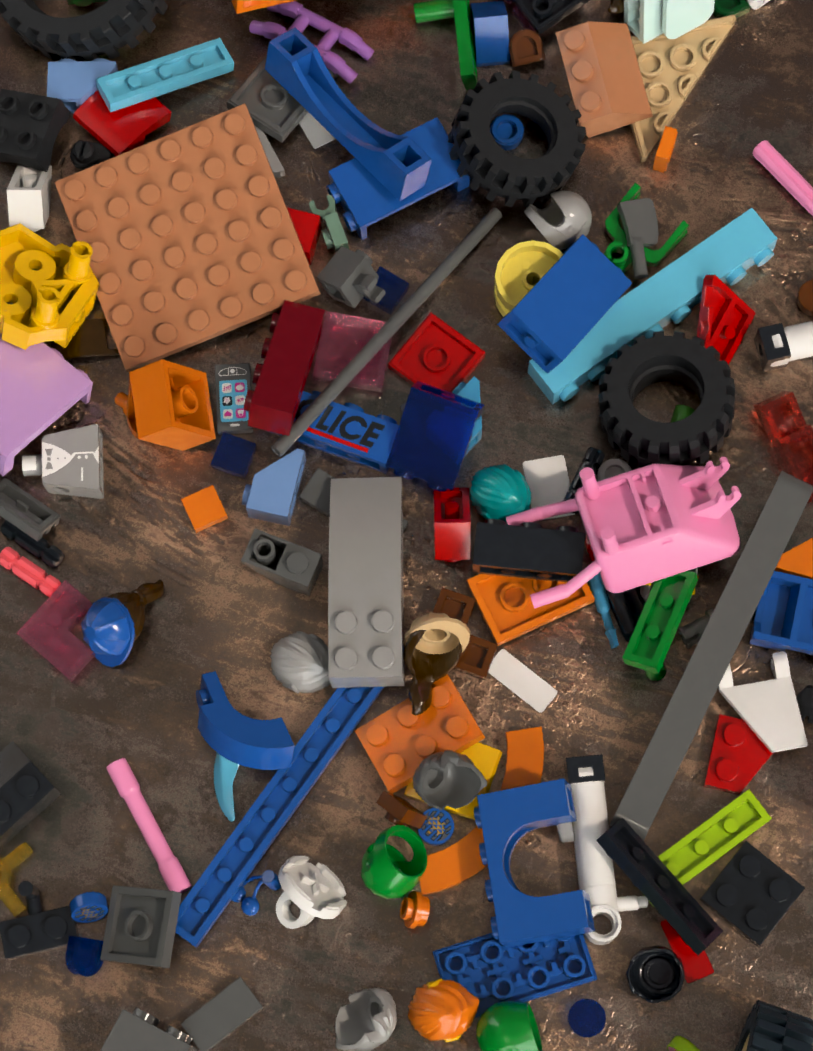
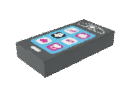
[215,363,253,435]

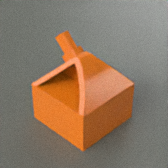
[114,359,216,451]

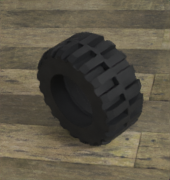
[598,331,735,468]

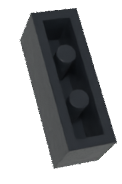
[472,519,585,582]

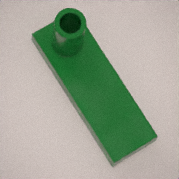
[414,0,478,90]
[622,571,698,681]

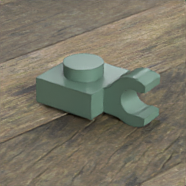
[309,195,349,253]

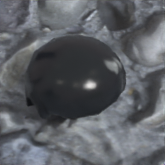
[626,945,685,1003]

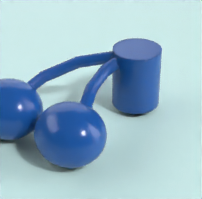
[232,870,281,916]

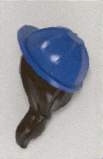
[81,580,164,667]

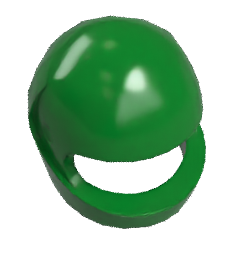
[361,825,427,899]
[476,1001,543,1051]

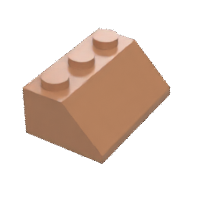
[555,21,653,138]

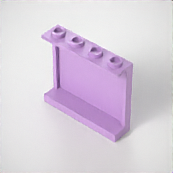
[0,333,93,476]

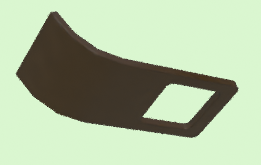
[51,319,119,360]

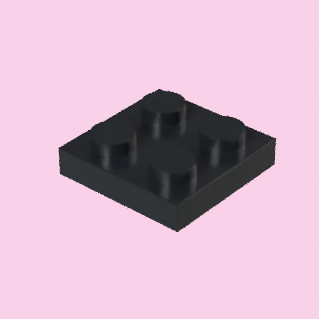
[700,841,805,947]

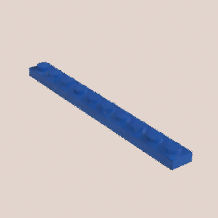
[175,647,405,948]

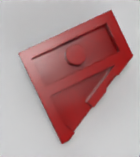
[696,275,756,365]
[703,714,773,795]

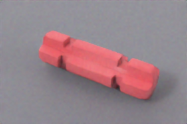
[0,547,62,598]

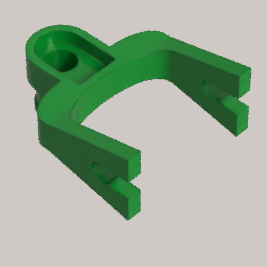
[604,183,689,273]

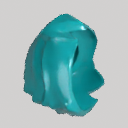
[470,464,531,525]

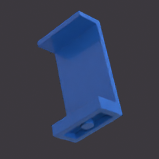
[326,117,470,241]
[497,234,632,374]

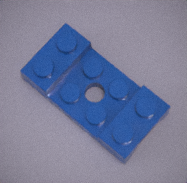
[749,571,813,655]

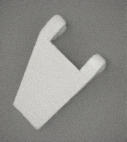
[718,652,808,753]

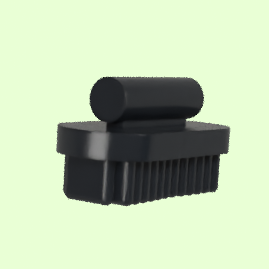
[606,586,646,642]

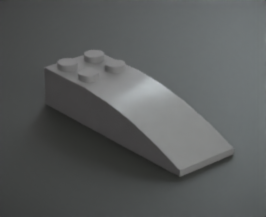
[328,477,405,688]

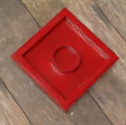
[388,312,486,408]

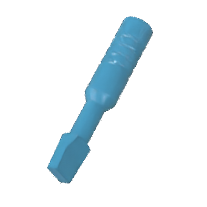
[588,573,619,649]

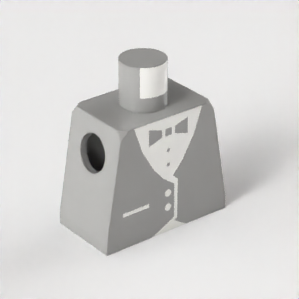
[22,424,104,499]

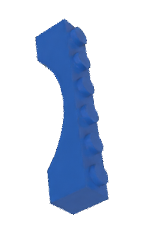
[265,27,432,201]

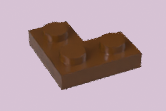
[433,587,498,680]

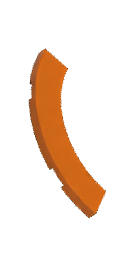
[419,726,544,896]

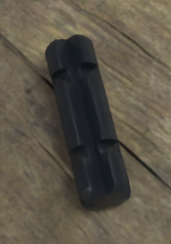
[563,447,605,514]
[0,520,65,569]

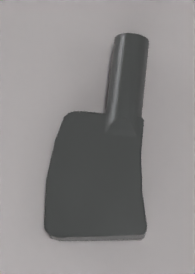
[617,198,658,279]

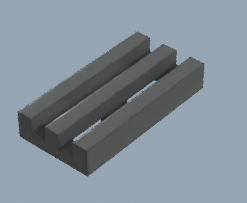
[0,478,61,542]

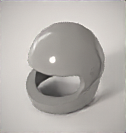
[524,190,592,251]

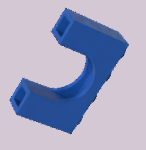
[474,778,595,947]

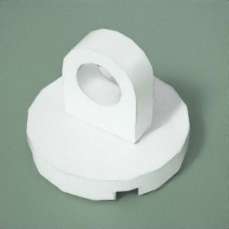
[276,856,347,929]

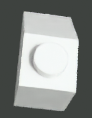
[6,165,52,232]

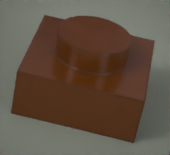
[376,790,427,829]

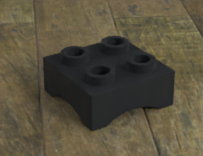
[0,89,71,172]

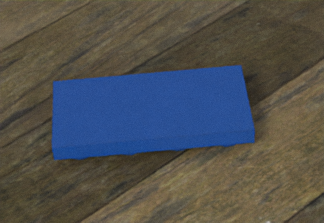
[432,933,597,1019]

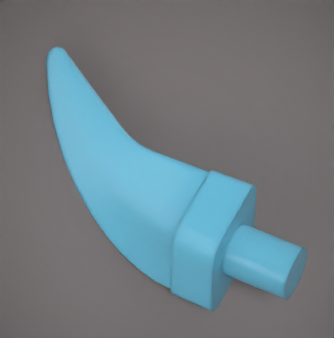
[214,752,239,822]

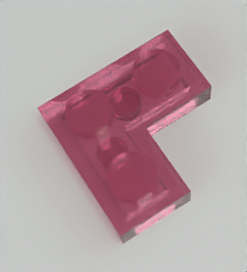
[17,580,95,682]

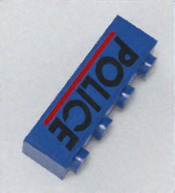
[268,391,401,474]

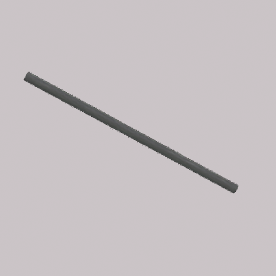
[271,207,502,457]

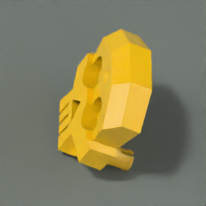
[0,224,99,350]

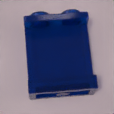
[386,381,484,491]

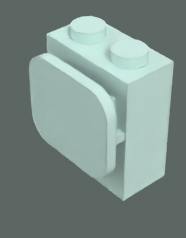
[624,0,715,44]

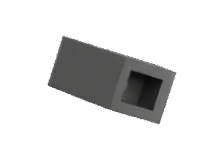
[241,528,323,597]

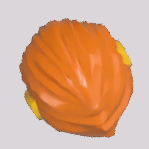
[408,978,480,1043]

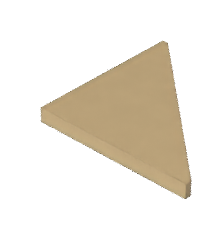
[630,14,736,162]

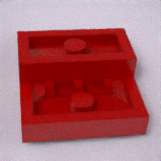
[73,90,172,156]

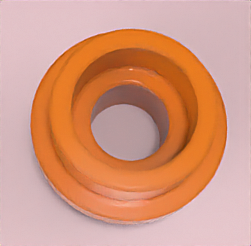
[400,891,430,929]

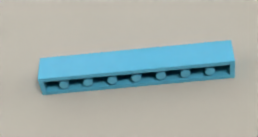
[528,208,778,405]

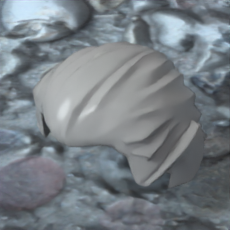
[270,631,331,694]
[335,987,397,1051]

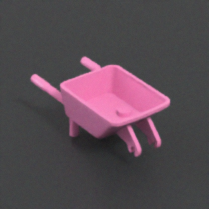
[506,457,741,608]

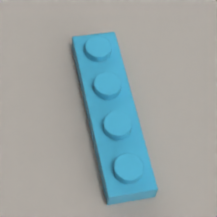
[96,38,234,112]

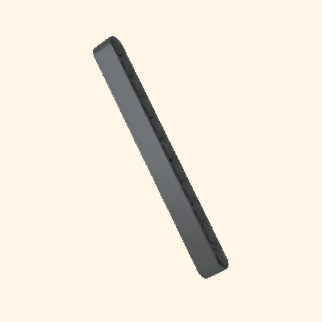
[609,471,813,841]

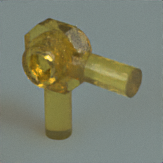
[0,842,33,917]

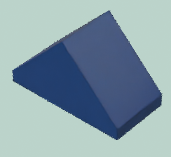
[470,1,510,67]

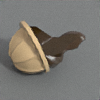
[403,612,470,716]

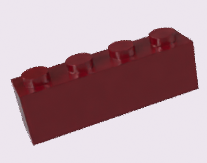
[244,300,325,436]

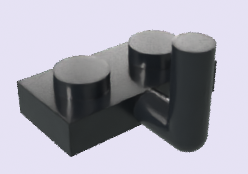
[0,881,80,960]

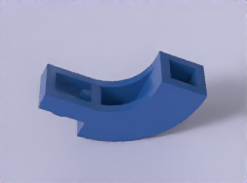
[196,671,295,770]

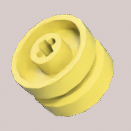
[494,240,563,317]

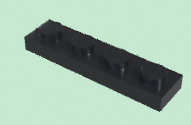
[596,818,723,955]

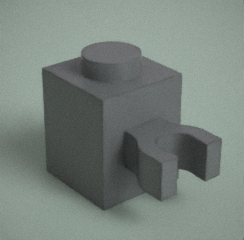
[316,246,386,308]

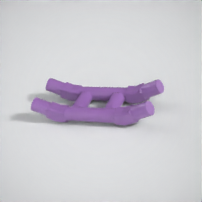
[249,1,374,84]

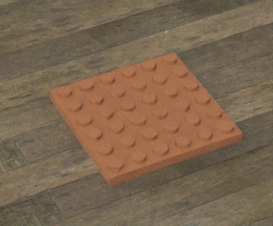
[54,103,321,372]

